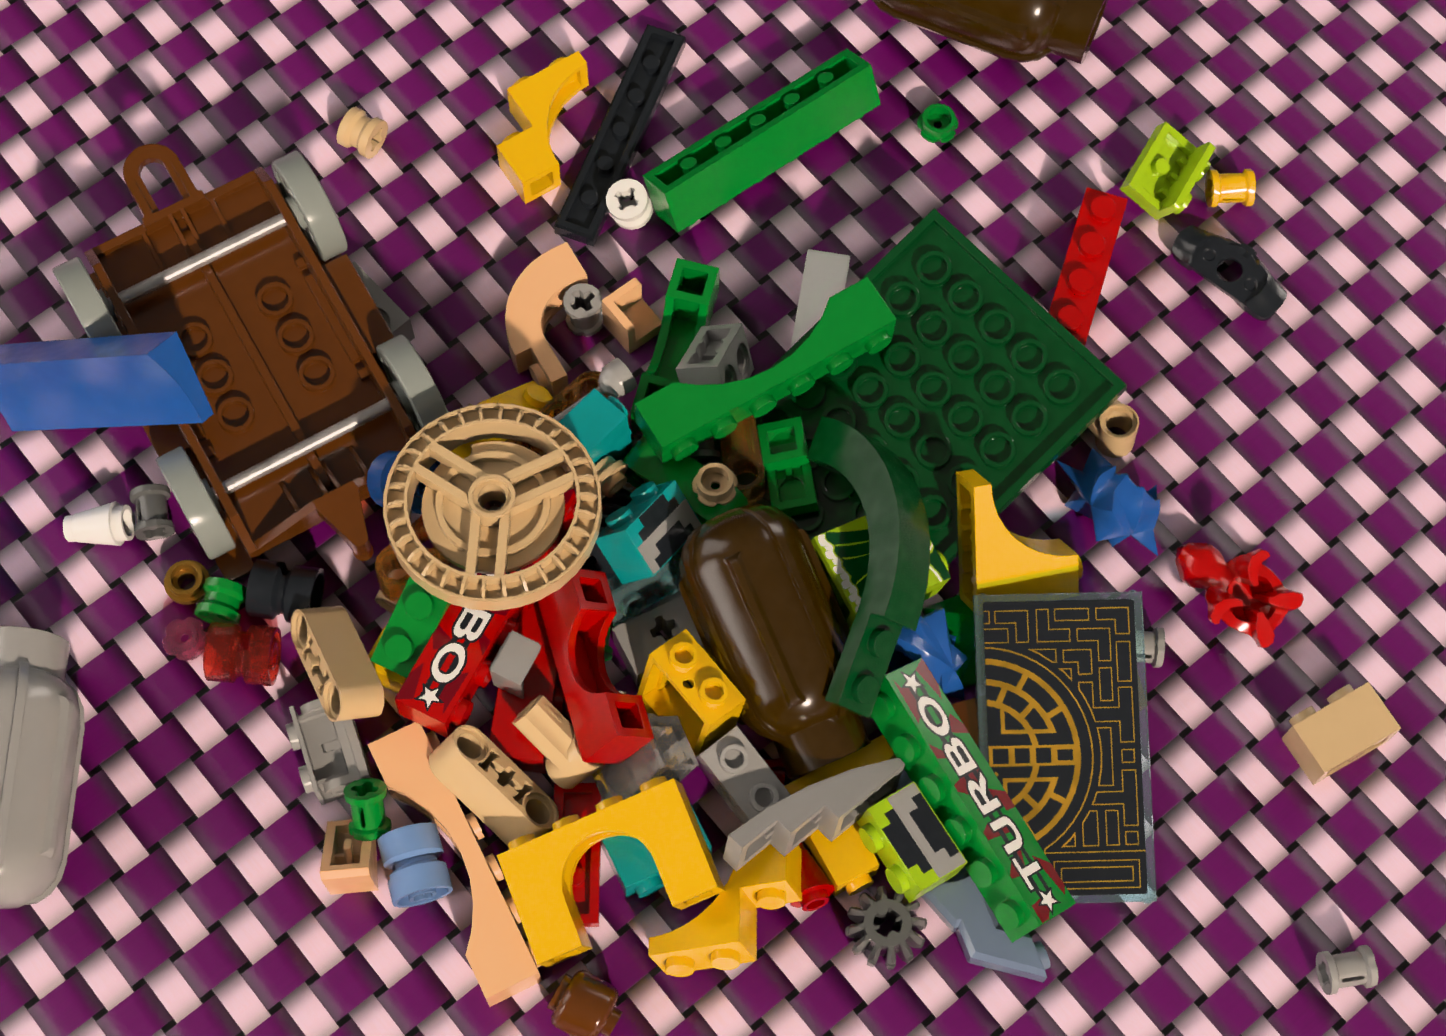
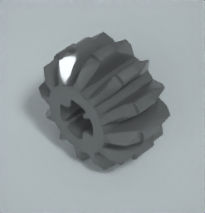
[845,886,927,970]

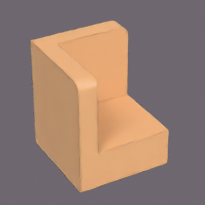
[601,278,662,354]

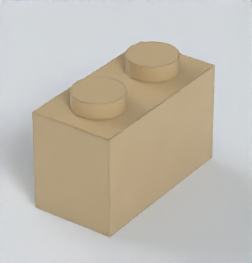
[1282,682,1401,785]

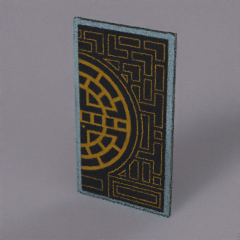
[973,590,1157,904]

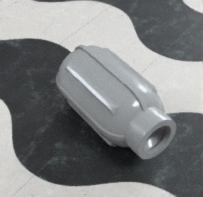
[0,626,85,909]

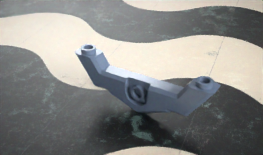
[896,769,1051,983]

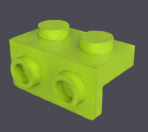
[1120,122,1216,220]

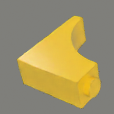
[956,469,1083,616]
[784,735,897,896]

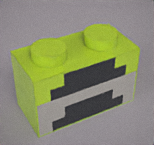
[857,781,968,904]

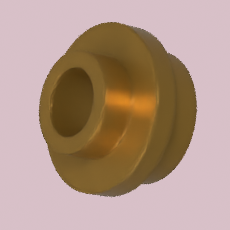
[164,560,210,605]

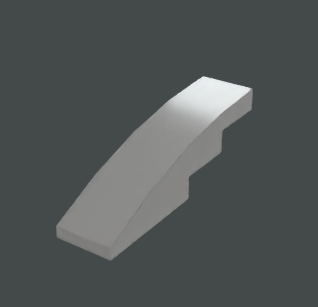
[723,758,905,871]

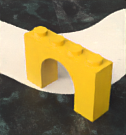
[496,776,725,967]

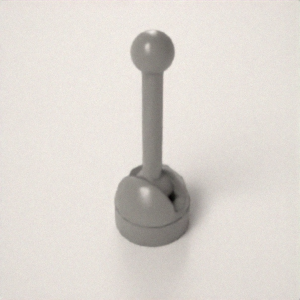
[554,357,637,422]

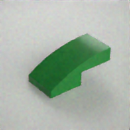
[757,416,819,517]

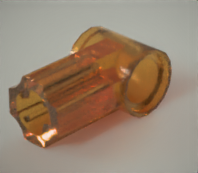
[719,415,767,505]

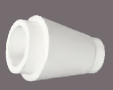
[63,501,135,546]

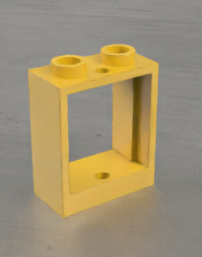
[637,629,746,768]

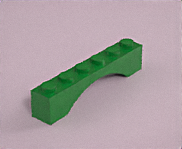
[634,277,897,464]

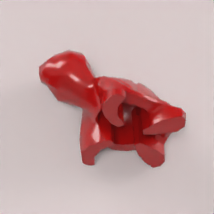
[1175,542,1304,648]

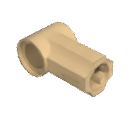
[1088,399,1139,458]
[512,695,605,789]

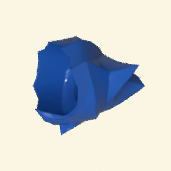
[1057,448,1160,556]
[889,608,967,700]

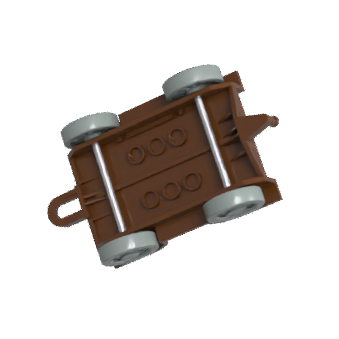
[53,144,448,582]

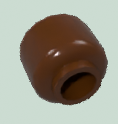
[547,970,623,1036]

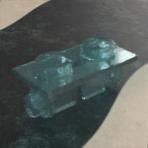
[607,551,682,626]

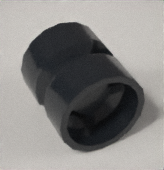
[245,558,325,623]

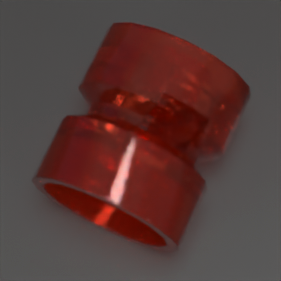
[203,621,282,686]

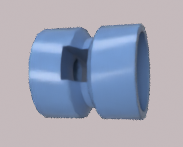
[377,822,453,908]

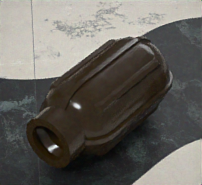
[872,0,1108,64]
[679,503,871,778]

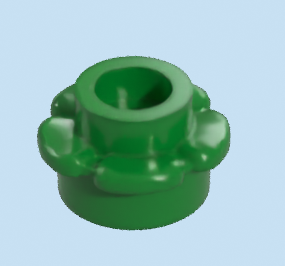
[917,104,958,143]

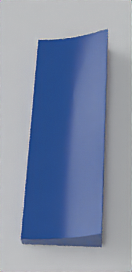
[0,331,214,431]

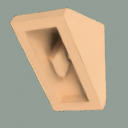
[320,819,378,895]

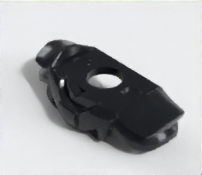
[1172,225,1287,321]

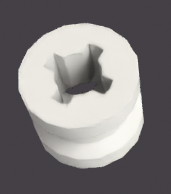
[606,178,653,230]

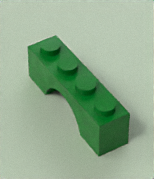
[631,258,719,434]

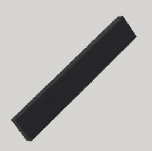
[554,24,686,247]

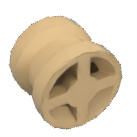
[336,106,388,159]

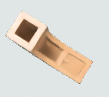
[505,242,588,400]

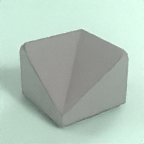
[489,630,541,699]

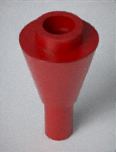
[790,843,835,911]

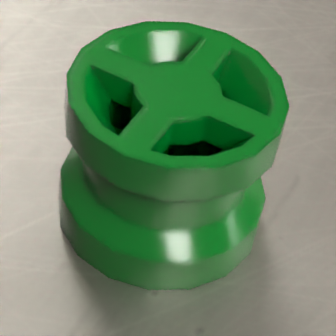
[194,577,247,628]

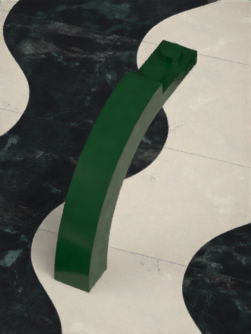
[806,416,930,718]

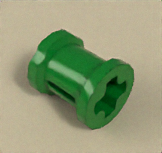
[343,778,392,841]

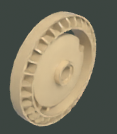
[383,403,602,611]

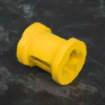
[1205,169,1256,207]

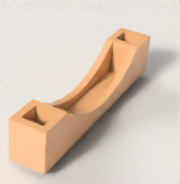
[367,722,542,1007]

